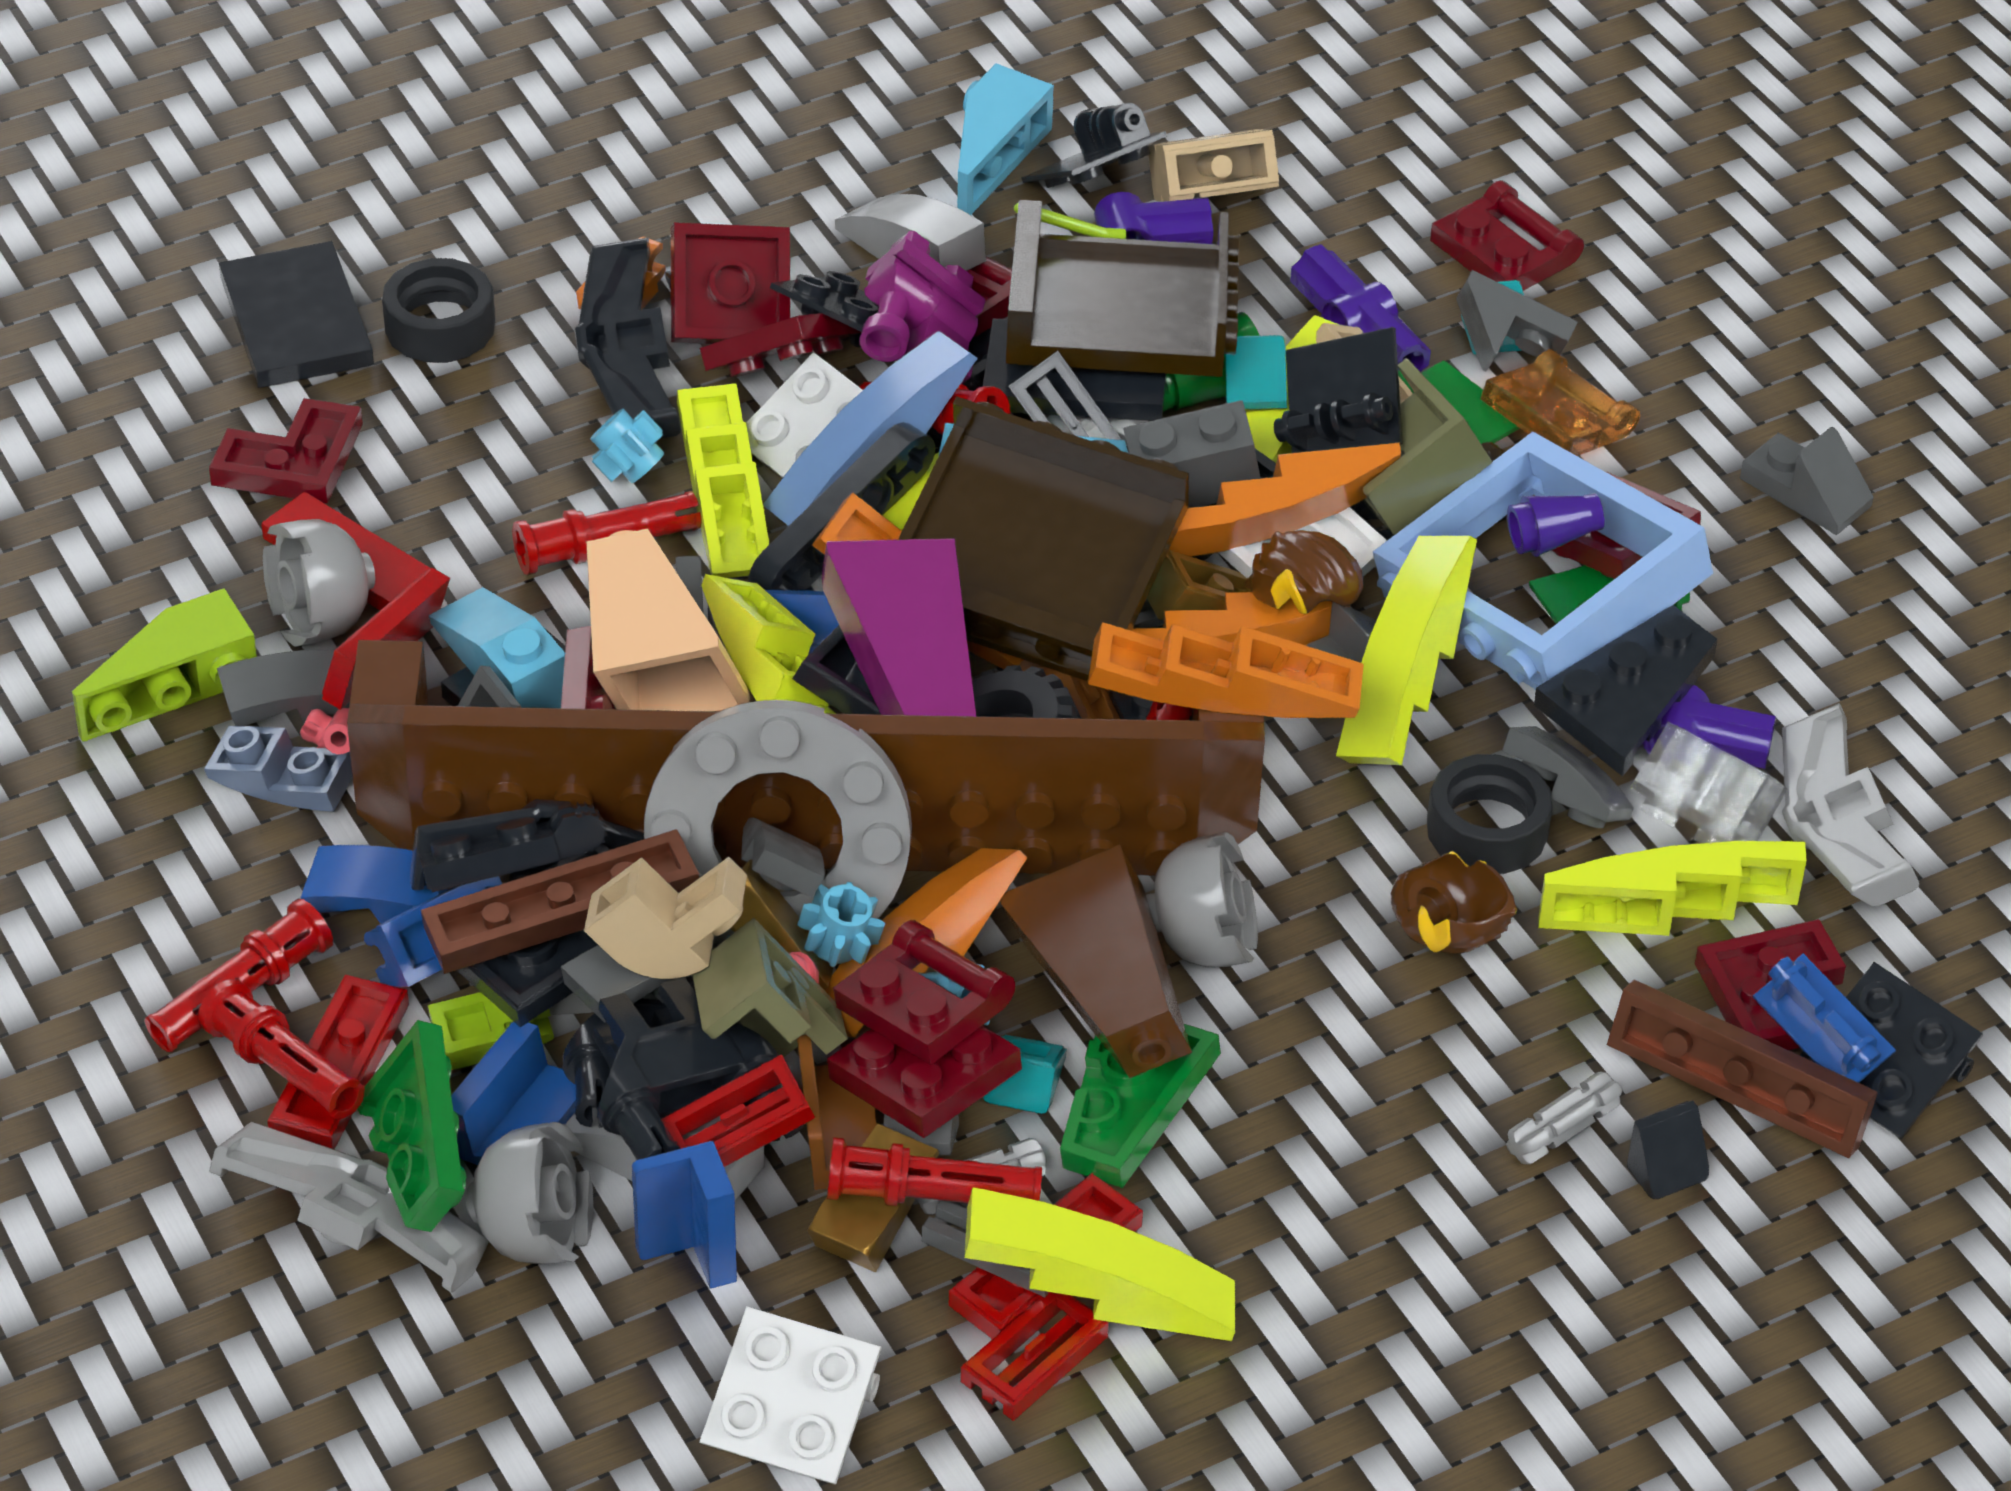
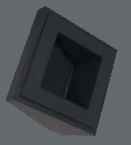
[1626,1100,1709,1199]

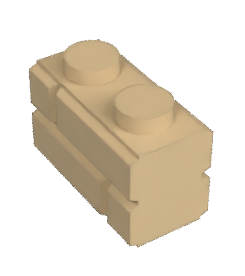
[1148,129,1279,201]

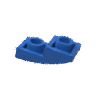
[301,845,448,924]

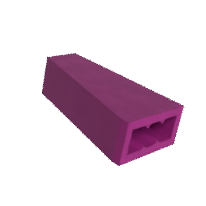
[822,539,976,717]

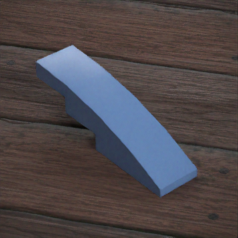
[763,331,978,526]

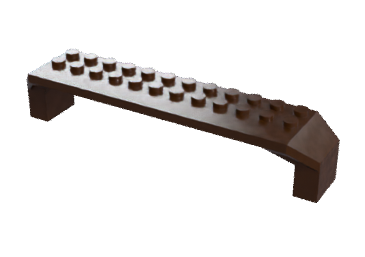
[347,640,1265,876]

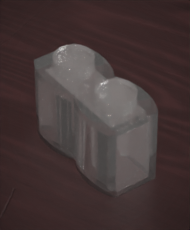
[1630,722,1788,844]

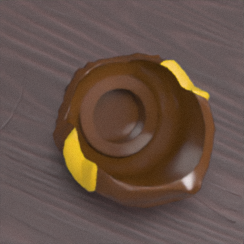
[1244,530,1364,614]
[1390,851,1517,954]

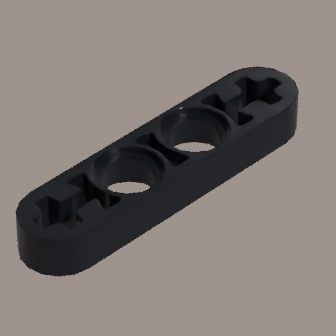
[748,422,935,591]

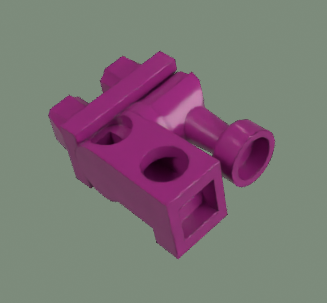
[860,231,986,384]

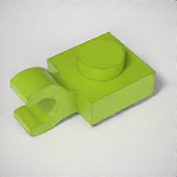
[428,992,554,1070]

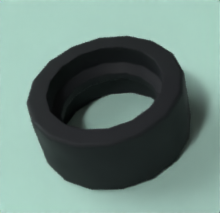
[382,258,495,363]
[1427,754,1552,874]

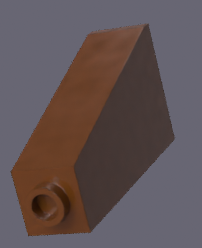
[1000,844,1192,1078]

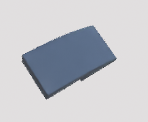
[204,725,353,812]

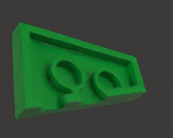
[357,1020,466,1232]
[1060,1024,1221,1188]

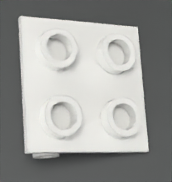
[746,352,863,478]
[700,1306,882,1485]

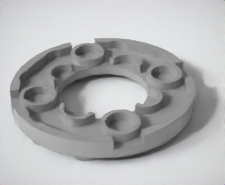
[644,700,912,945]

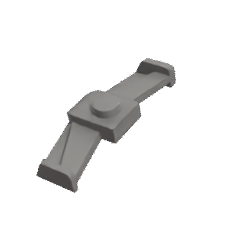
[1782,703,1919,907]
[209,1122,489,1293]

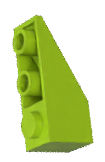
[72,588,257,742]

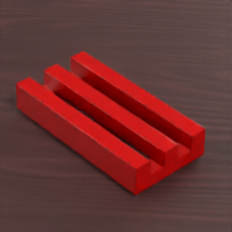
[661,1054,815,1167]
[960,1292,1109,1421]

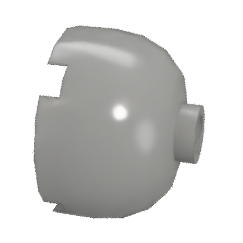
[263,519,375,647]
[1146,832,1258,967]
[466,1122,594,1264]

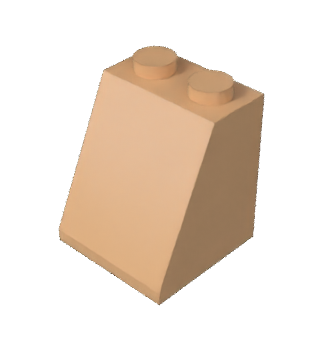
[586,529,754,712]

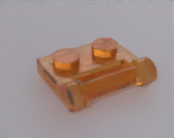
[1480,349,1640,456]

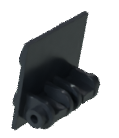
[1021,103,1167,188]
[770,271,879,348]
[1274,327,1403,453]
[1799,962,1983,1139]

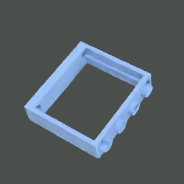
[1373,432,1713,690]

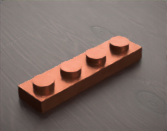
[421,829,699,974]
[1606,979,1878,1158]

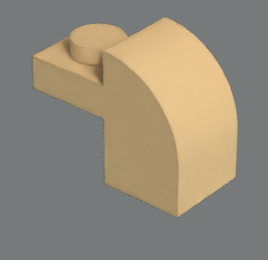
[584,857,747,979]

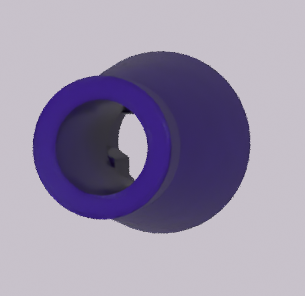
[1507,493,1605,557]

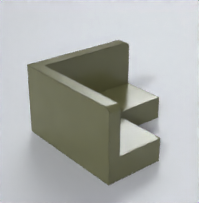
[1363,358,1492,535]
[692,918,848,1058]

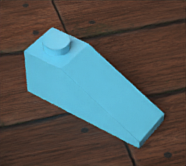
[957,63,1054,215]
[429,587,565,708]

